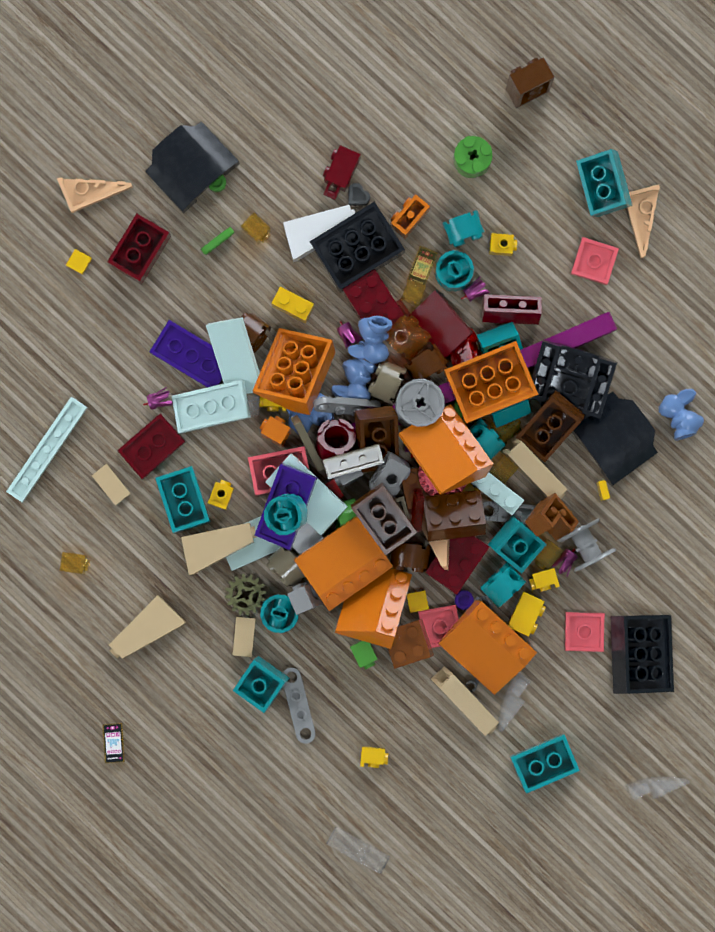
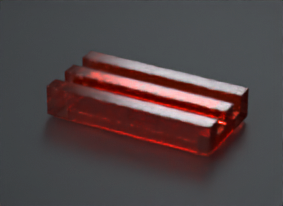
[411,488,425,532]

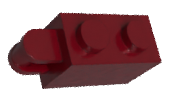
[323,145,361,200]

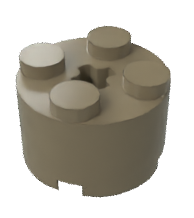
[368,361,407,405]
[267,547,305,587]

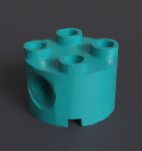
[442,210,485,247]
[435,250,474,292]
[469,418,506,460]
[264,494,308,535]
[480,562,526,608]
[260,594,299,633]

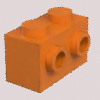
[391,194,430,239]
[260,416,291,447]

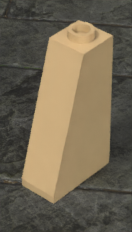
[500,437,567,499]
[181,523,257,576]
[109,595,186,659]
[431,666,499,736]

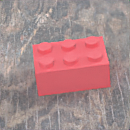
[248,446,309,497]

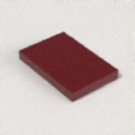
[409,290,473,358]
[117,413,186,480]

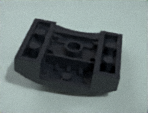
[145,121,240,214]
[532,340,618,419]
[572,391,658,487]

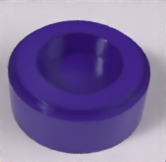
[455,591,474,610]

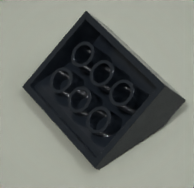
[310,201,405,293]
[611,615,674,694]

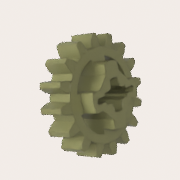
[225,574,267,616]

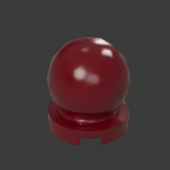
[316,418,356,461]

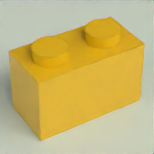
[271,287,314,324]
[507,592,546,637]

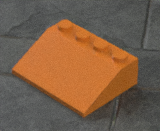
[252,328,336,415]
[444,341,538,424]
[398,405,493,495]
[293,516,393,611]
[335,569,412,649]
[438,600,537,695]

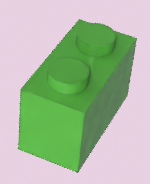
[350,641,377,670]

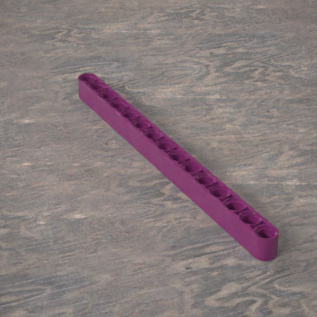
[351,312,617,438]

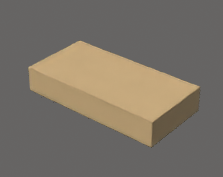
[92,464,131,506]
[232,617,256,657]

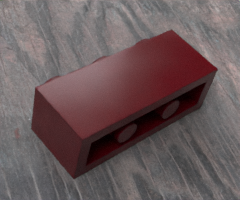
[482,294,542,325]

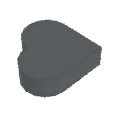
[348,183,370,206]

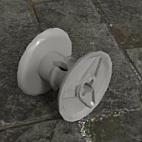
[395,379,445,428]
[557,518,616,573]

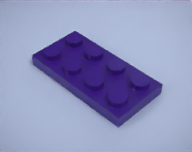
[149,320,223,388]
[254,463,318,550]

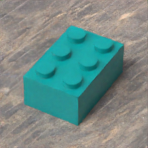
[576,149,633,217]
[155,466,211,534]
[509,734,580,794]

